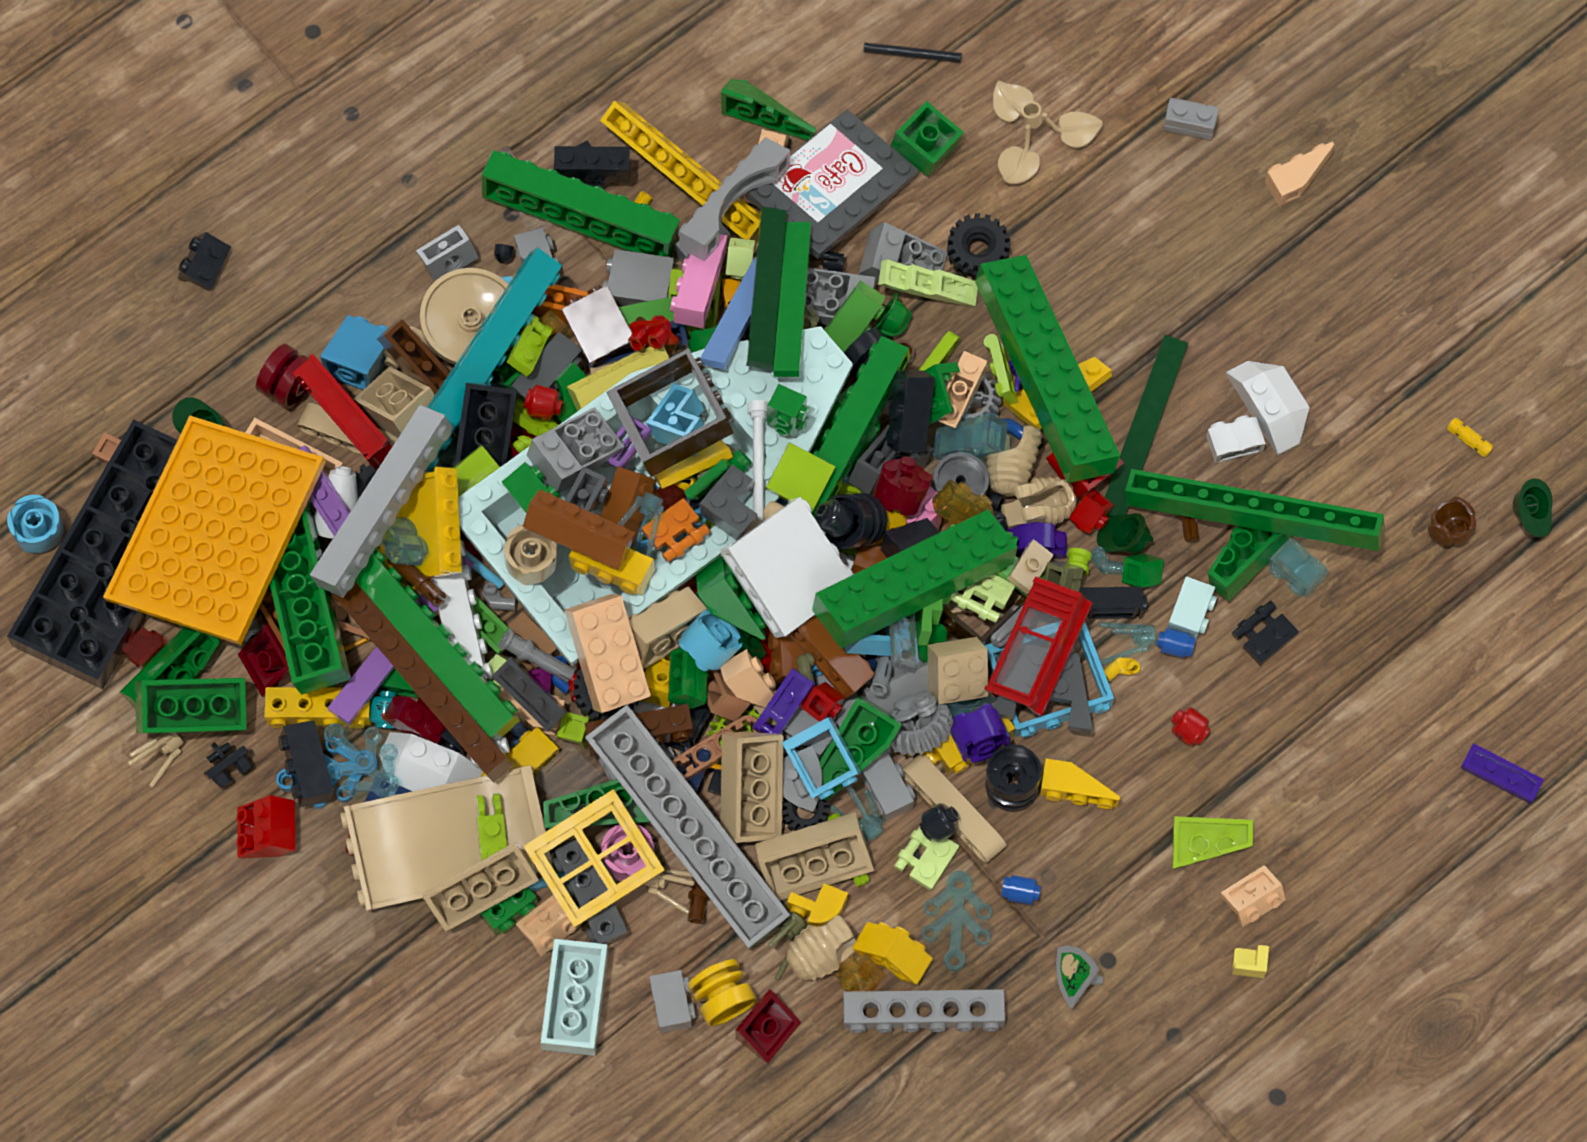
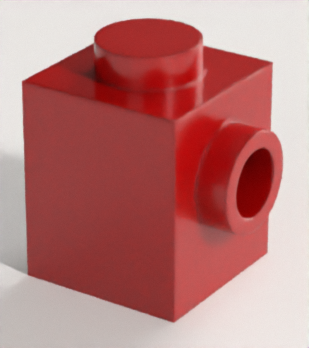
[1069,489,1114,534]
[801,682,846,722]

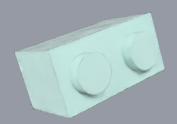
[1168,577,1217,641]

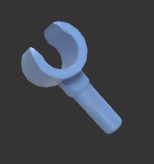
[509,722,528,749]

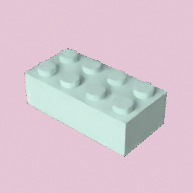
[541,939,608,1056]

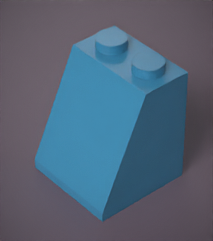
[320,315,389,391]

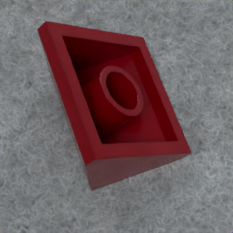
[238,624,292,696]
[735,989,801,1063]

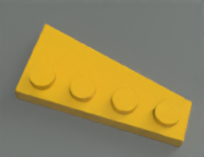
[1003,357,1112,429]

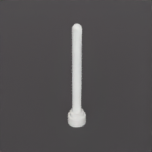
[748,400,768,523]

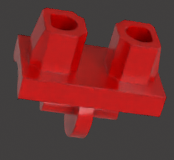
[628,315,678,351]

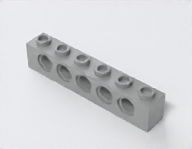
[843,990,1005,1033]

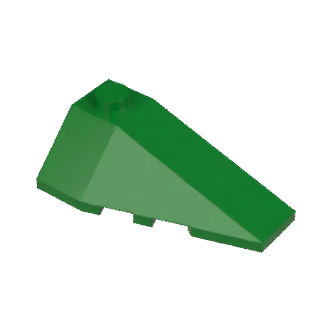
[721,78,816,141]
[820,696,903,801]

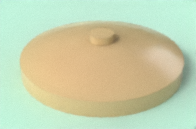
[420,268,520,365]

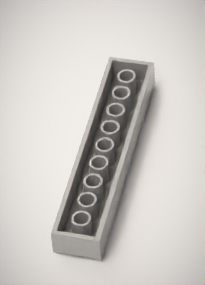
[585,705,790,948]

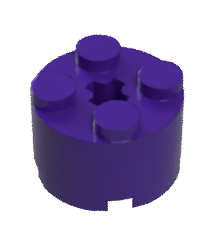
[950,704,1011,763]

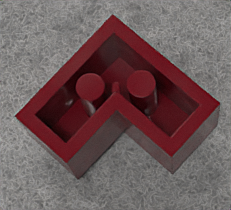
[382,696,446,744]

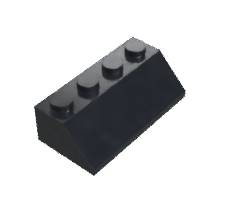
[453,382,517,468]

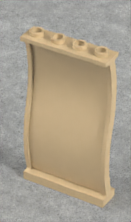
[340,765,553,910]

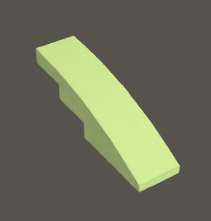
[878,259,978,307]

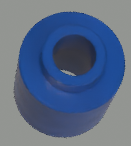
[1156,628,1196,658]
[1001,875,1041,905]

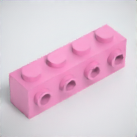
[670,234,727,328]

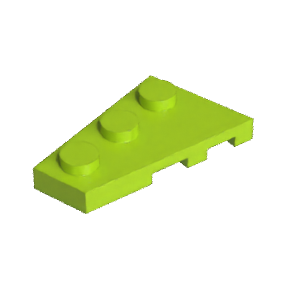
[1172,816,1253,870]

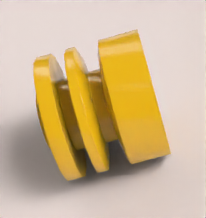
[687,959,757,1027]

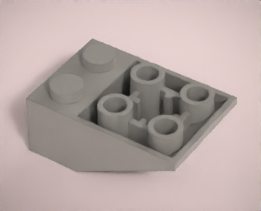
[858,222,947,283]
[805,268,876,325]
[527,407,625,493]

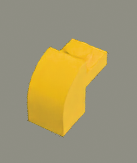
[787,883,848,927]

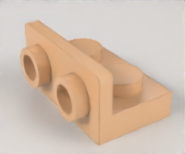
[1221,865,1286,927]
[516,894,582,956]

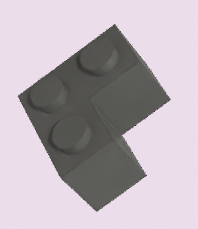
[700,464,758,541]

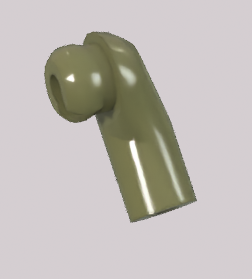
[796,653,815,693]

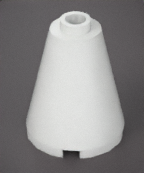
[313,466,358,539]

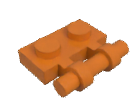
[641,498,710,562]

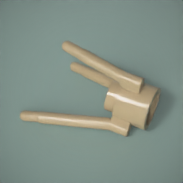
[128,732,183,788]
[643,867,695,915]

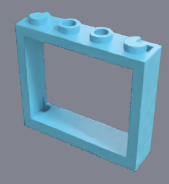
[985,621,1114,738]

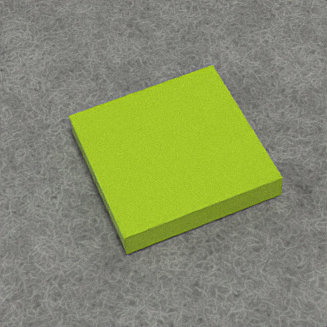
[765,442,835,513]

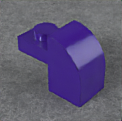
[1008,522,1067,559]

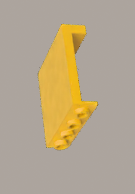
[379,467,462,584]

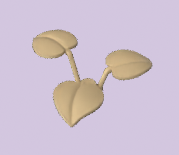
[993,81,1103,184]

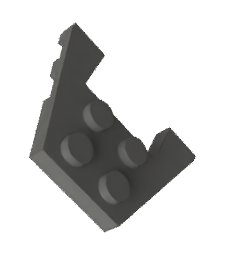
[993,645,1092,734]

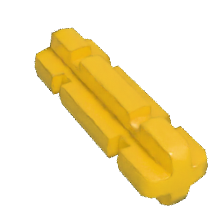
[1447,418,1493,457]

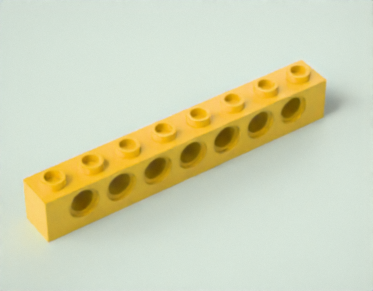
[600,101,760,243]

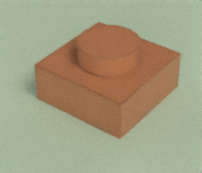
[92,432,121,464]

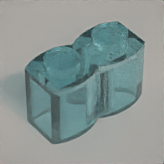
[381,517,429,566]
[1268,538,1329,598]

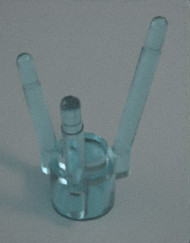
[617,492,664,557]
[1098,622,1156,665]
[829,785,885,841]

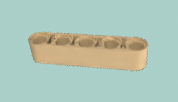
[297,403,398,456]
[902,754,1006,863]

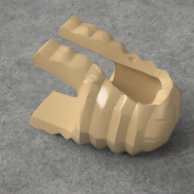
[983,426,1042,496]
[1001,476,1077,529]
[787,914,856,980]

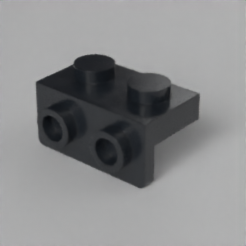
[177,232,231,291]

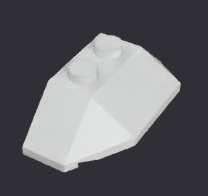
[1226,361,1310,456]
[379,732,483,791]

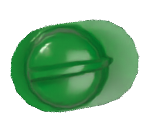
[872,292,912,337]

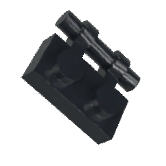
[1231,601,1299,666]

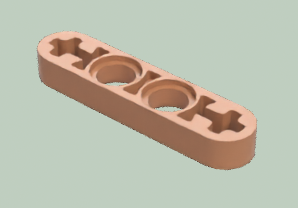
[672,715,758,781]

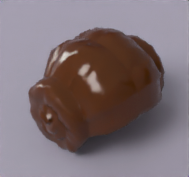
[1428,497,1476,546]

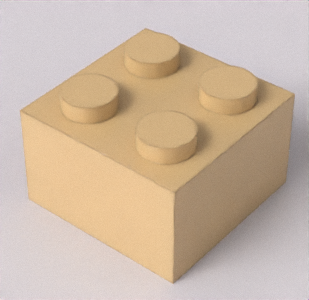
[928,637,988,705]

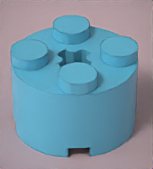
[7,495,64,553]
[678,610,742,671]

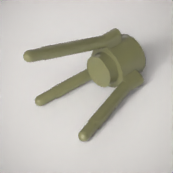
[748,912,807,981]

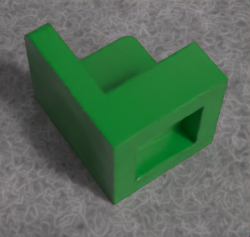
[1122,554,1164,588]

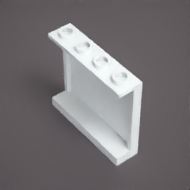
[719,497,853,638]

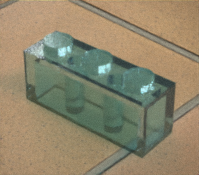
[933,413,1008,460]

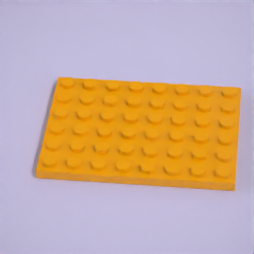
[103,416,326,645]

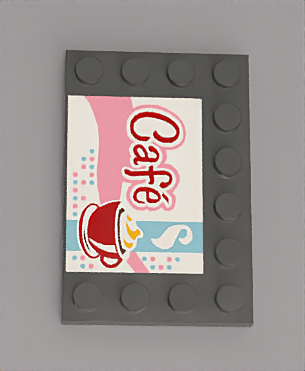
[745,109,919,259]

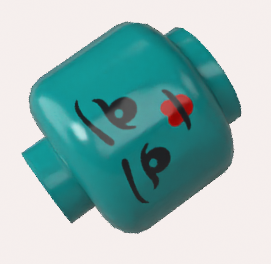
[370,691,396,729]

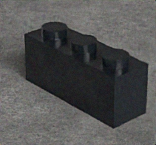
[554,146,631,182]
[886,370,935,452]
[491,656,567,732]
[278,720,334,807]

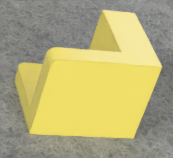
[1232,945,1269,978]

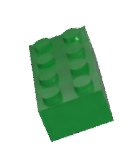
[135,678,246,733]

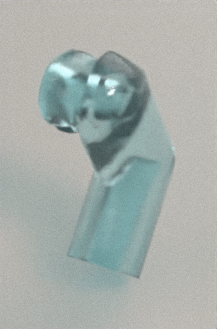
[1091,546,1124,575]

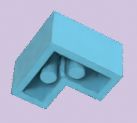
[646,383,704,456]

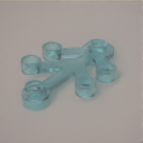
[324,723,399,798]
[921,871,992,972]

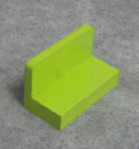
[454,445,500,497]

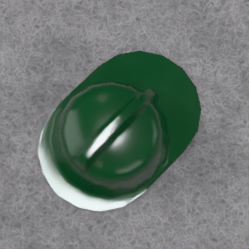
[172,397,226,434]
[1513,478,1553,537]
[1097,513,1154,554]

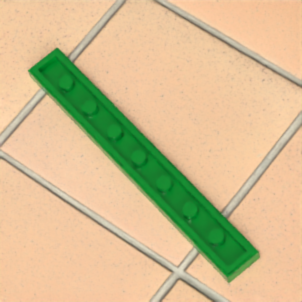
[773,222,811,377]

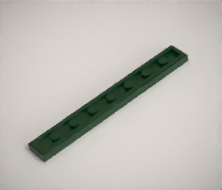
[746,206,787,370]
[1105,335,1188,518]

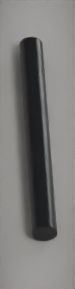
[863,42,962,63]

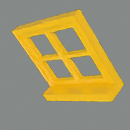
[523,789,665,928]

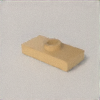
[1007,539,1053,594]

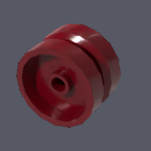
[255,344,309,409]

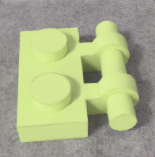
[950,574,1015,623]
[894,826,959,891]

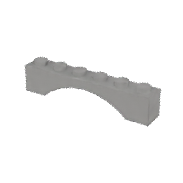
[678,137,790,262]

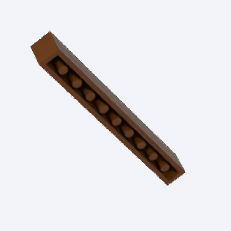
[331,581,513,783]

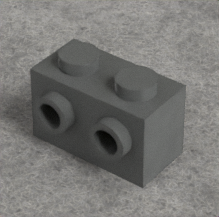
[565,467,610,515]

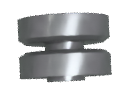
[931,452,989,517]

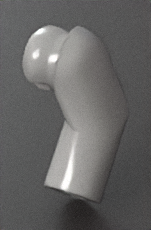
[482,583,517,611]

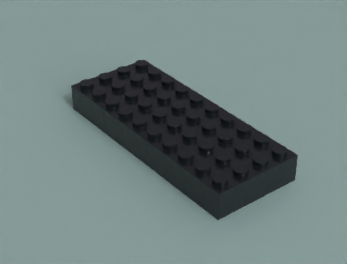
[7,419,178,690]

